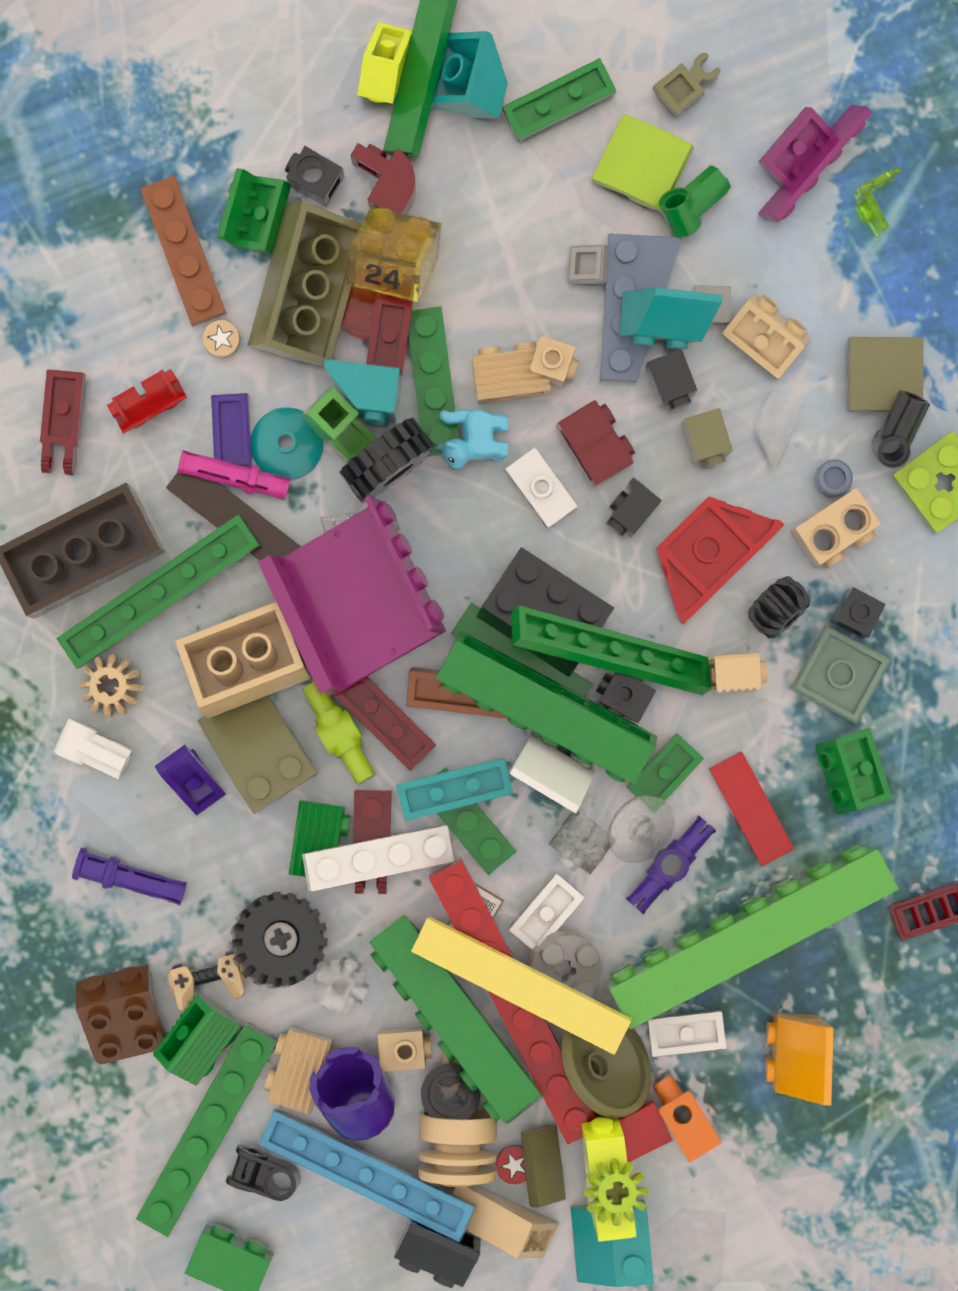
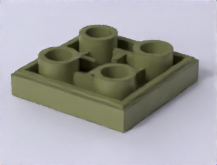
[848,337,924,412]

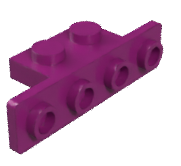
[758,105,872,222]

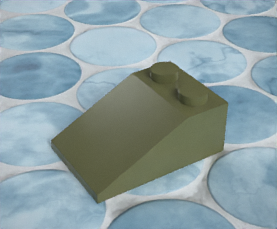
[197,695,319,814]

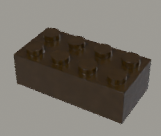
[0,483,165,619]

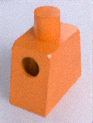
[653,1074,722,1163]

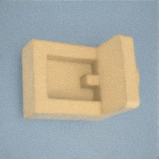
[530,336,579,388]

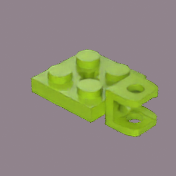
[892,430,958,534]

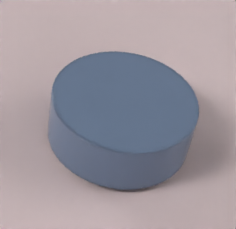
[814,459,853,497]

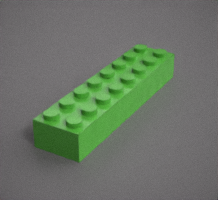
[605,843,899,1030]

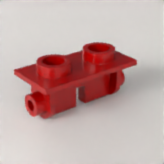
[107,369,187,434]

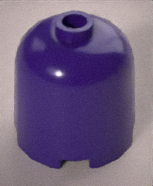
[309,1047,395,1141]

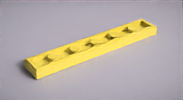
[411,916,632,1055]

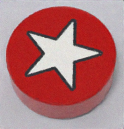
[496,1145,526,1185]

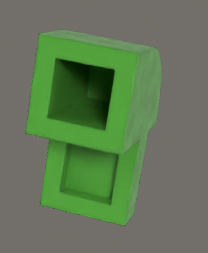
[302,387,377,462]

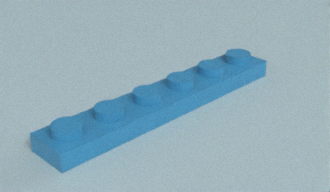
[259,1110,477,1242]

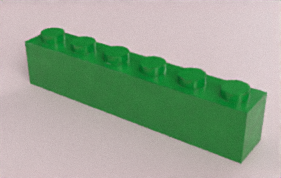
[436,631,657,784]
[369,915,544,1124]

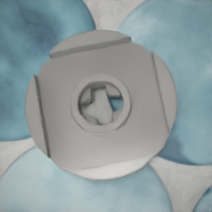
[526,931,601,997]

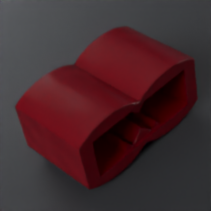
[556,400,635,488]

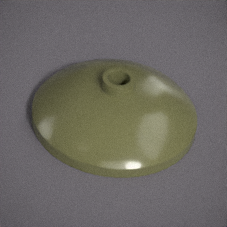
[562,1027,651,1118]

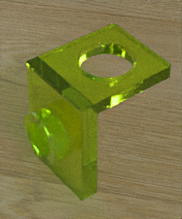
[854,166,901,237]

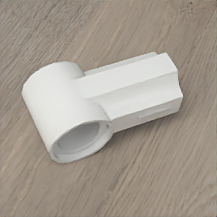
[53,718,133,779]

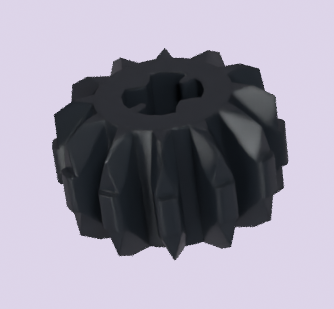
[748,576,811,639]

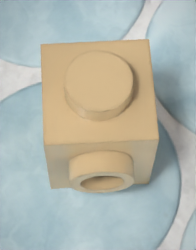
[378,1027,433,1072]

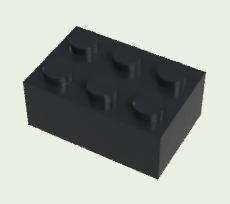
[476,547,614,677]

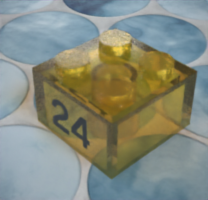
[347,206,442,302]

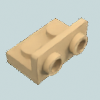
[721,294,811,379]

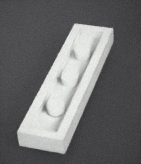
[302,825,454,891]

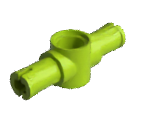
[302,681,376,785]

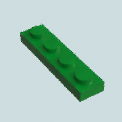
[408,306,459,457]

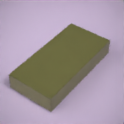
[520,1125,566,1208]

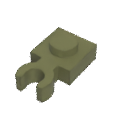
[652,52,721,117]

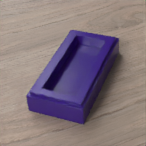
[211,393,252,467]

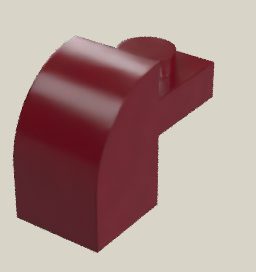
[350,143,416,225]

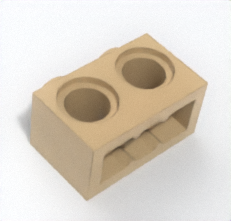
[790,488,881,569]

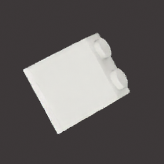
[508,734,595,813]

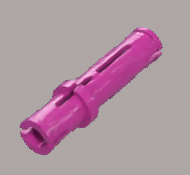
[177,450,290,500]

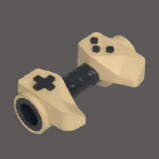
[168,950,246,1011]

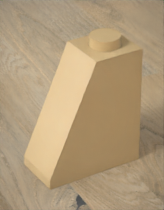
[449,1185,559,1259]

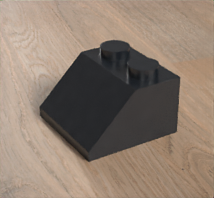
[394,1218,481,1288]

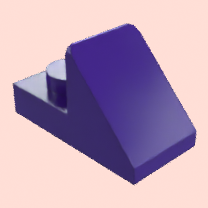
[155,744,226,816]

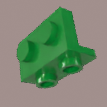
[218,168,291,255]

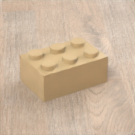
[175,602,311,719]

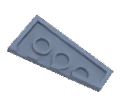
[600,233,682,383]

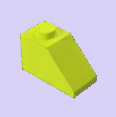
[357,22,413,104]

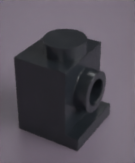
[605,477,662,538]

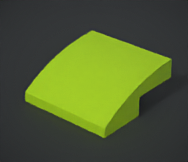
[591,114,694,212]

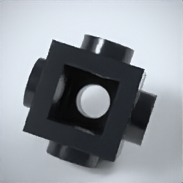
[596,672,657,723]

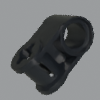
[225,1145,301,1201]

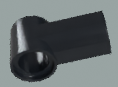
[872,390,930,468]

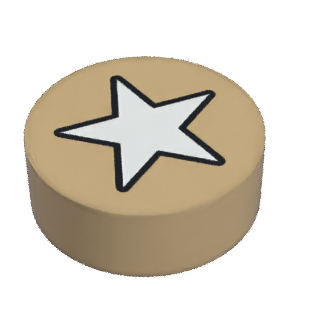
[203,320,240,358]

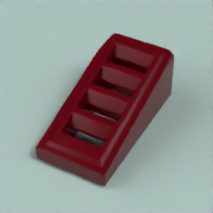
[888,880,958,941]

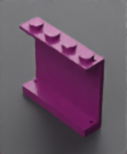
[258,496,446,695]

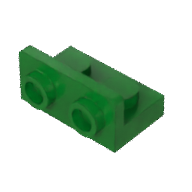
[816,728,892,814]

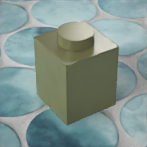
[681,408,733,468]

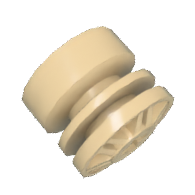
[418,1109,497,1187]

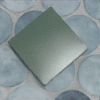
[790,624,891,724]

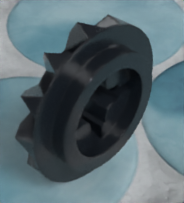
[420,1064,480,1120]

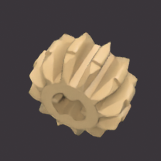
[78,654,143,717]

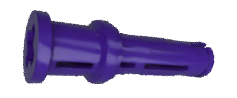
[72,847,187,905]

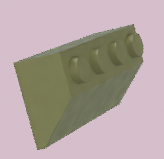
[247,202,368,366]

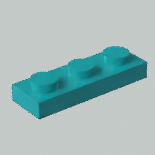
[396,758,514,821]

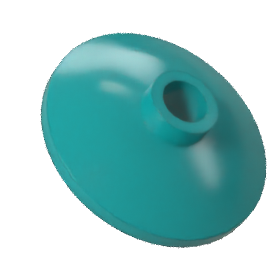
[251,407,323,480]

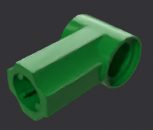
[659,165,731,238]

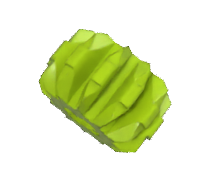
[582,1158,649,1226]

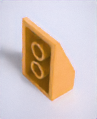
[765,1013,833,1105]

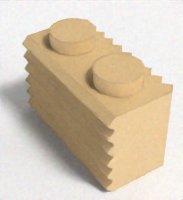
[472,342,551,404]
[708,653,768,694]
[264,1026,333,1114]

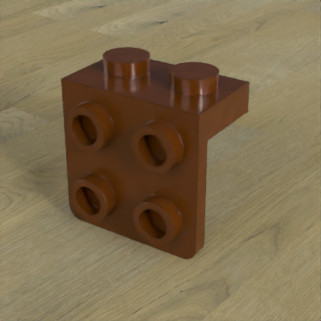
[76,964,166,1064]

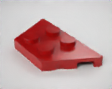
[656,496,785,625]

